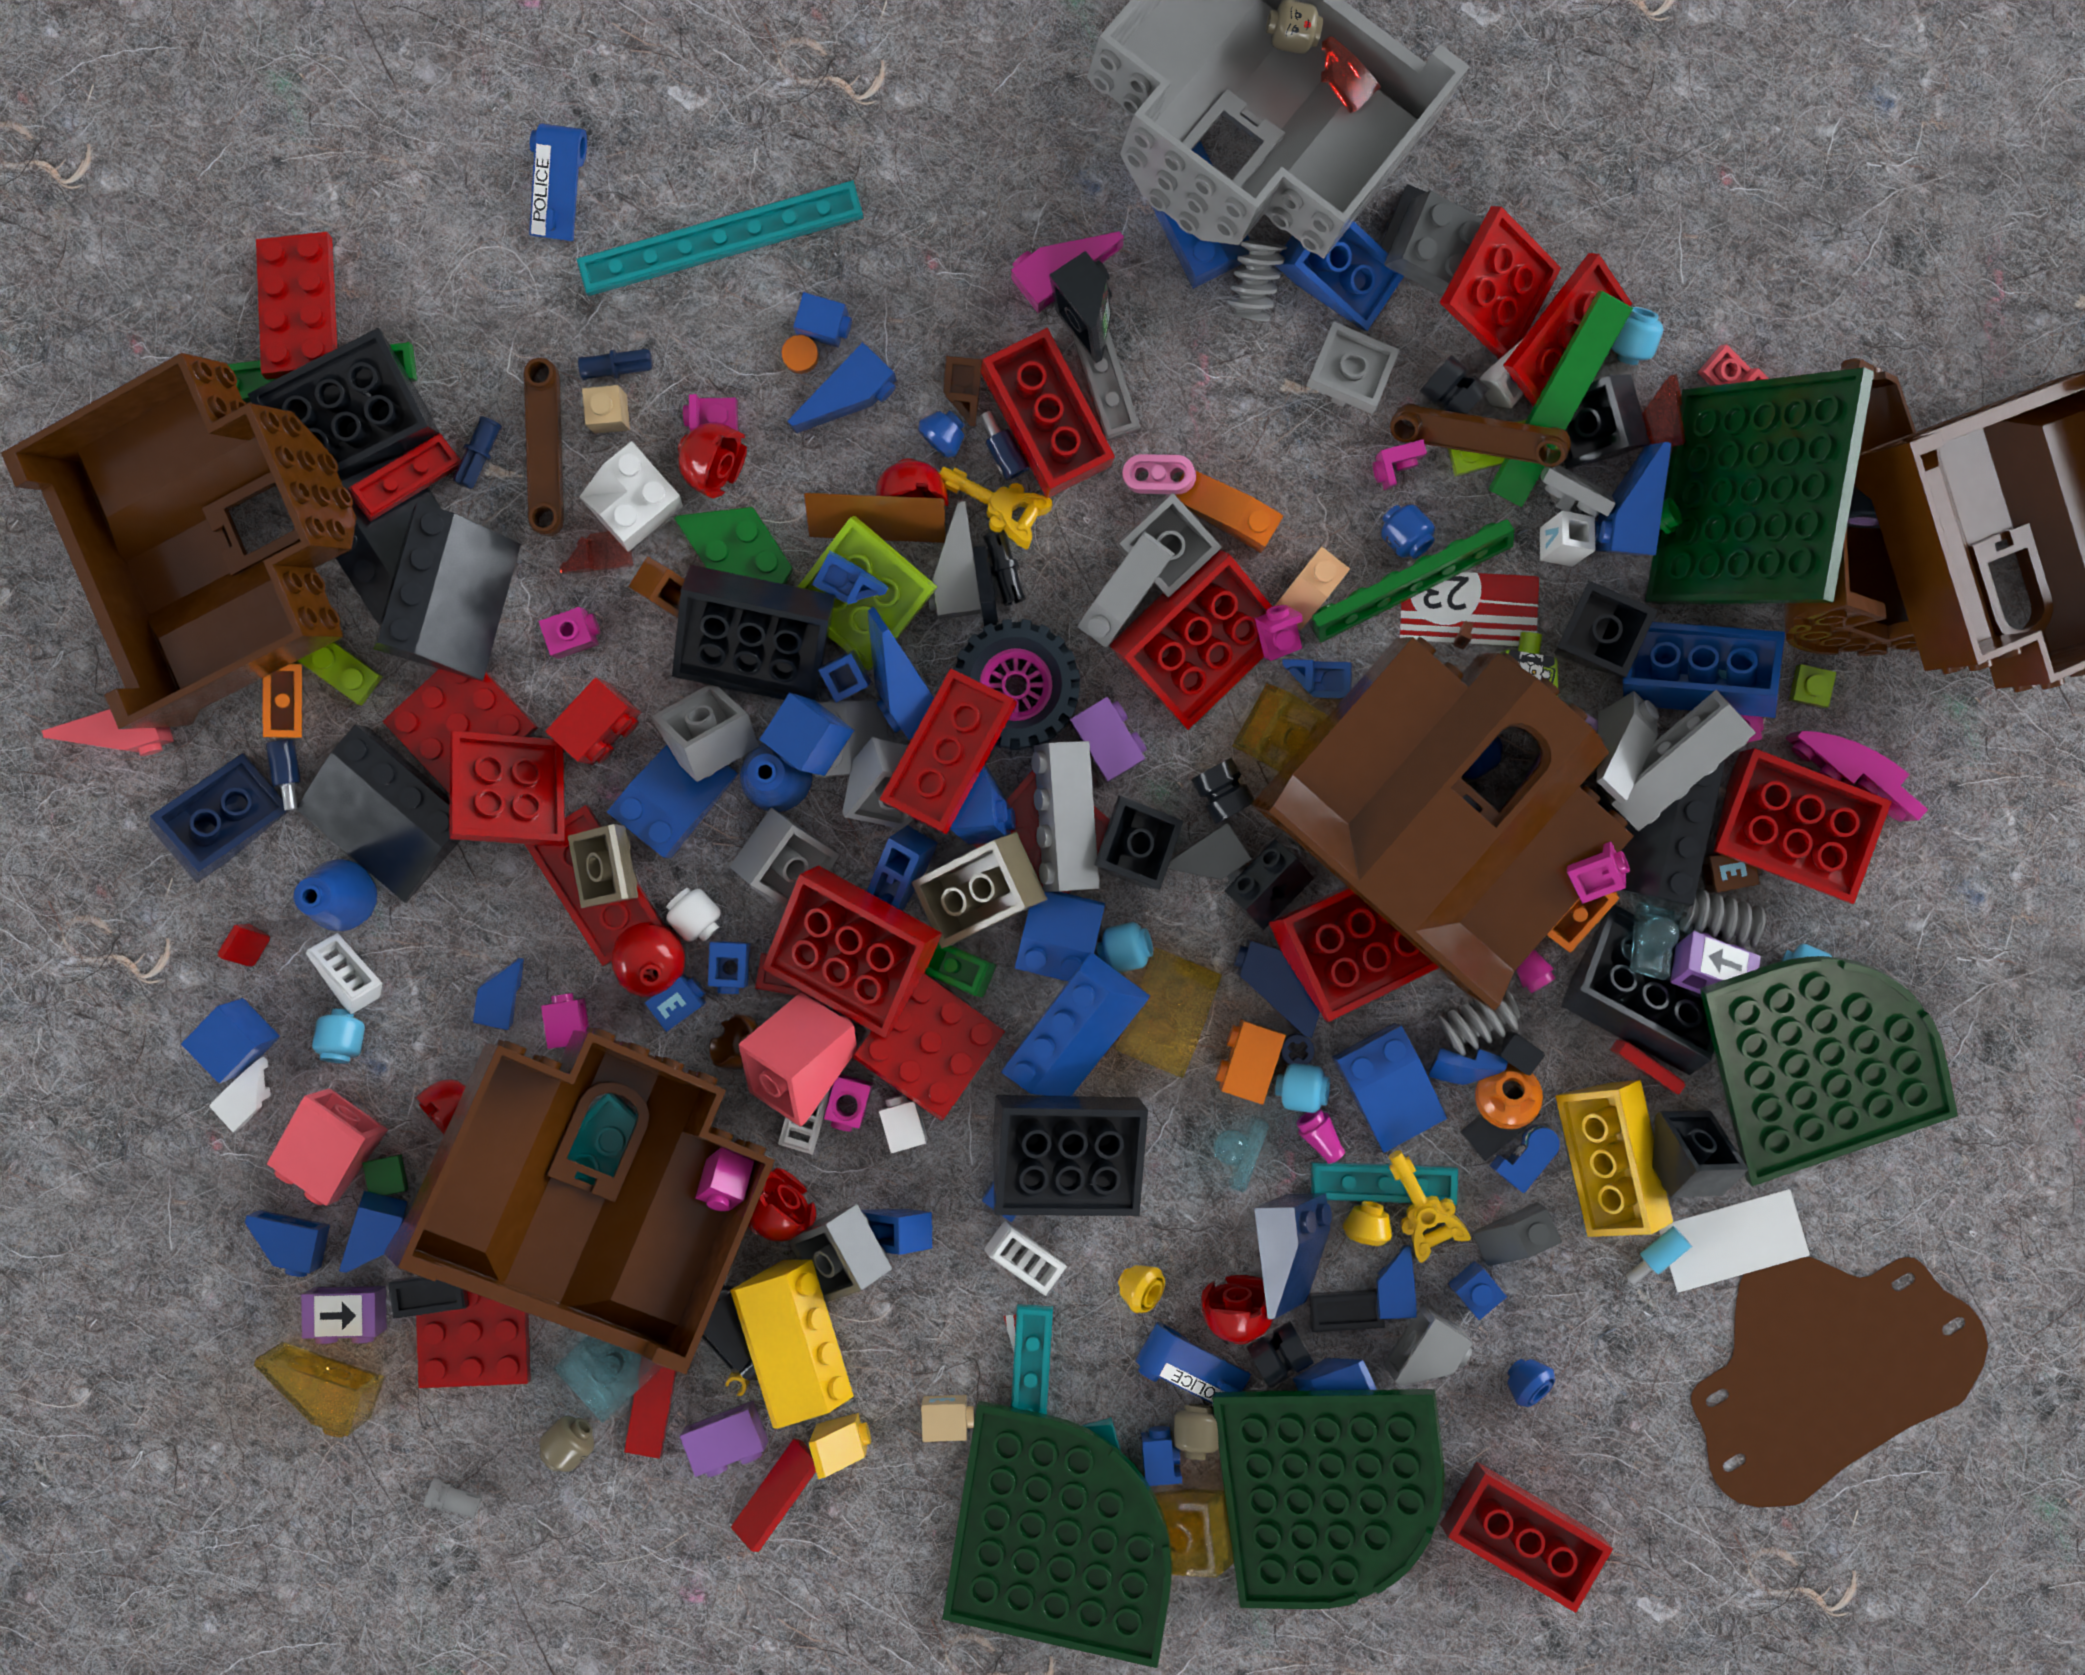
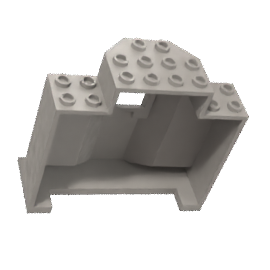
[1087,0,1470,259]

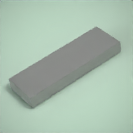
[1073,329,1140,441]

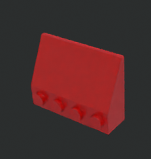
[1109,549,1273,730]
[1714,748,1892,904]
[762,865,942,1038]
[1269,886,1439,1022]

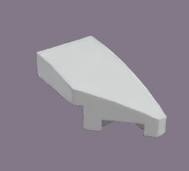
[209,1057,271,1132]

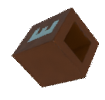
[1701,853,1762,893]

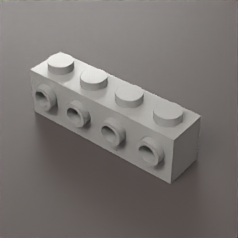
[1601,690,1756,831]
[1031,741,1099,892]

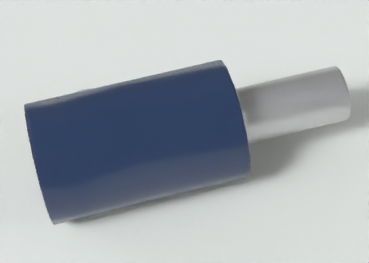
[979,411,1029,481]
[266,739,301,810]

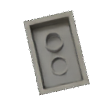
[912,832,1047,948]

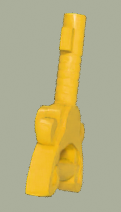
[939,466,1053,550]
[1388,1150,1471,1263]

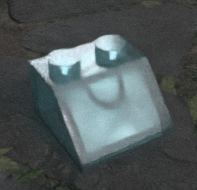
[553,1336,664,1423]

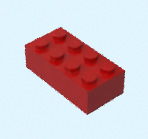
[980,327,1115,499]
[1440,1461,1613,1613]

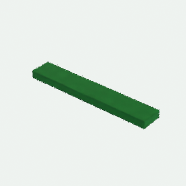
[1488,290,1633,507]

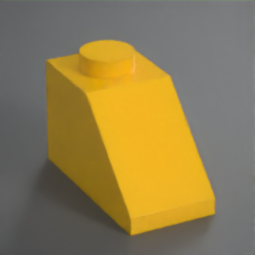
[809,1413,871,1479]

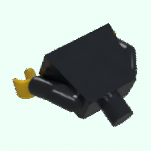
[702,1284,757,1396]

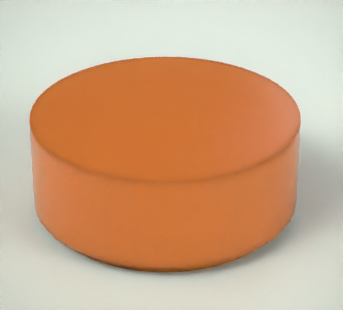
[782,335,819,374]

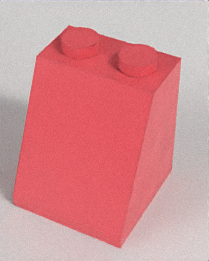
[738,992,858,1127]
[267,1088,388,1206]

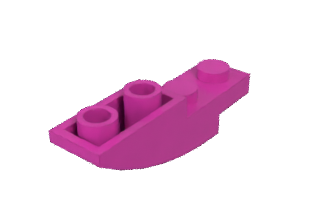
[1785,731,1928,822]

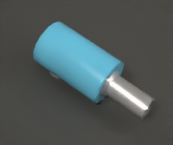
[1625,1225,1692,1285]

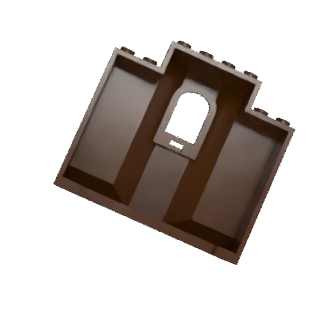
[1,353,357,729]
[1854,370,2085,692]
[1251,637,1634,1011]
[384,1026,775,1375]

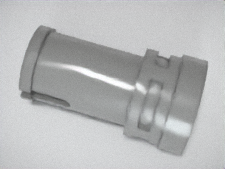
[424,1478,483,1519]

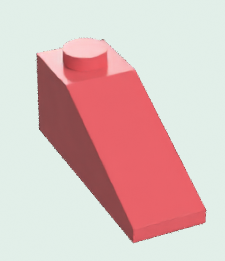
[42,709,174,756]

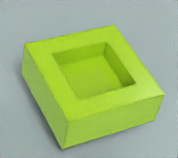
[1789,664,1836,708]

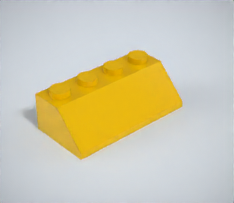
[1555,1080,1673,1237]
[730,1259,854,1429]

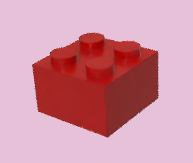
[545,677,642,765]

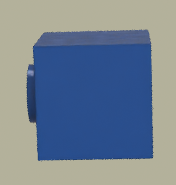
[759,693,854,776]
[181,998,281,1084]

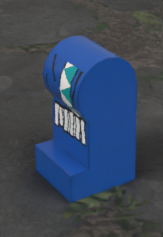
[1489,1124,1560,1193]

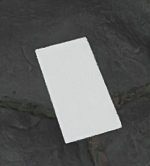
[1659,1189,1810,1293]

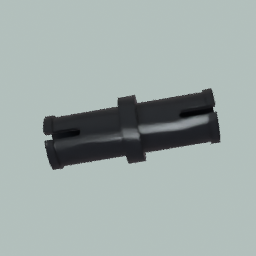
[984,530,1026,606]

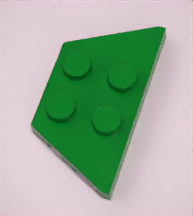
[674,507,794,584]

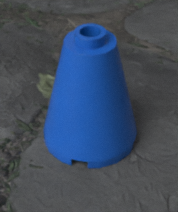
[740,743,812,812]
[294,859,377,931]

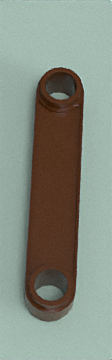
[524,358,564,537]
[1390,404,1571,467]

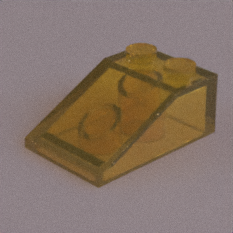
[1231,683,1328,773]
[1114,947,1222,1078]
[254,1342,385,1438]
[1154,1489,1234,1578]

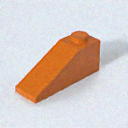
[1175,470,1284,553]

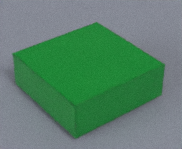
[362,1154,409,1196]

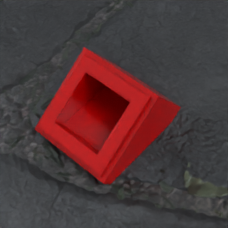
[217,924,270,967]

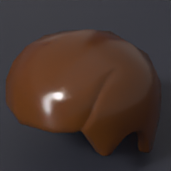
[709,1014,759,1070]

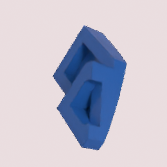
[1282,659,1353,699]
[1428,1048,1508,1085]

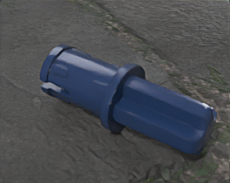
[578,349,653,381]
[453,416,502,489]

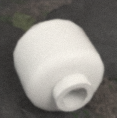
[666,888,721,942]

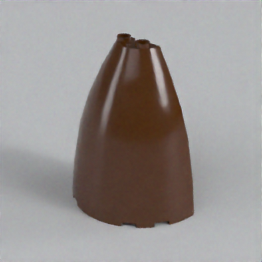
[1784,358,1918,656]

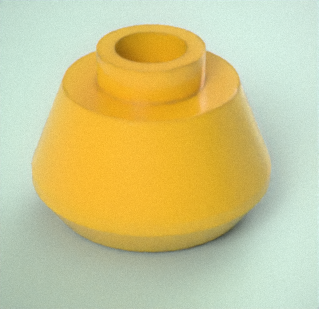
[1342,1201,1392,1246]
[1118,1265,1165,1314]

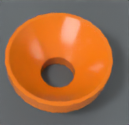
[1475,1063,1543,1130]

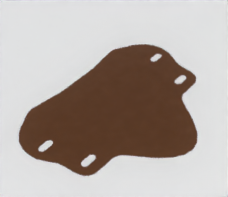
[1691,1256,1988,1508]

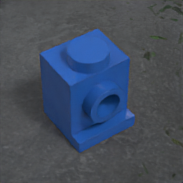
[708,941,751,994]
[1141,1426,1183,1486]

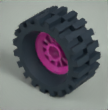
[953,619,1080,750]

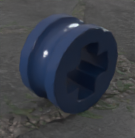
[1280,1033,1314,1065]

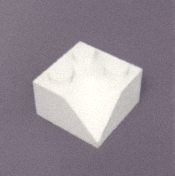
[579,441,683,552]

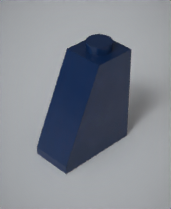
[1233,940,1320,1038]

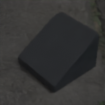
[1500,1031,1545,1076]

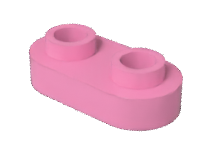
[1122,454,1196,494]

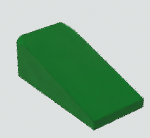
[924,942,997,997]

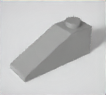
[928,501,982,620]
[1077,532,1175,648]
[1597,691,1659,804]

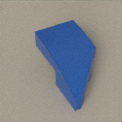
[812,550,888,604]
[473,958,524,1030]
[1376,1245,1417,1319]

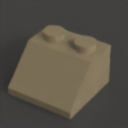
[568,824,638,908]

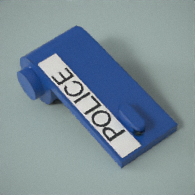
[529,123,587,241]
[1135,1322,1251,1404]

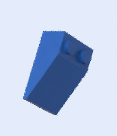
[1275,222,1404,331]
[1595,442,1671,556]
[868,607,934,740]
[607,745,739,858]
[950,762,1016,845]
[1331,1022,1447,1153]

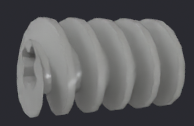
[1227,240,1287,322]
[1680,889,1766,948]
[1437,988,1520,1056]

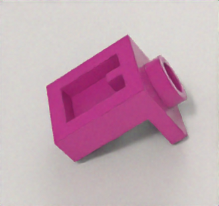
[683,394,738,431]
[1372,440,1427,491]
[1255,605,1303,661]
[1567,842,1630,904]

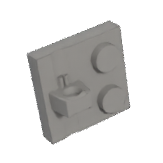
[1306,321,1400,414]
[1540,465,1616,517]

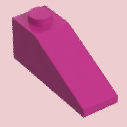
[1011,231,1124,313]

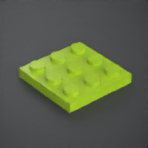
[797,516,938,671]

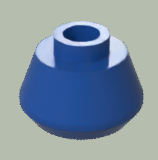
[918,410,965,458]
[1507,1359,1555,1407]

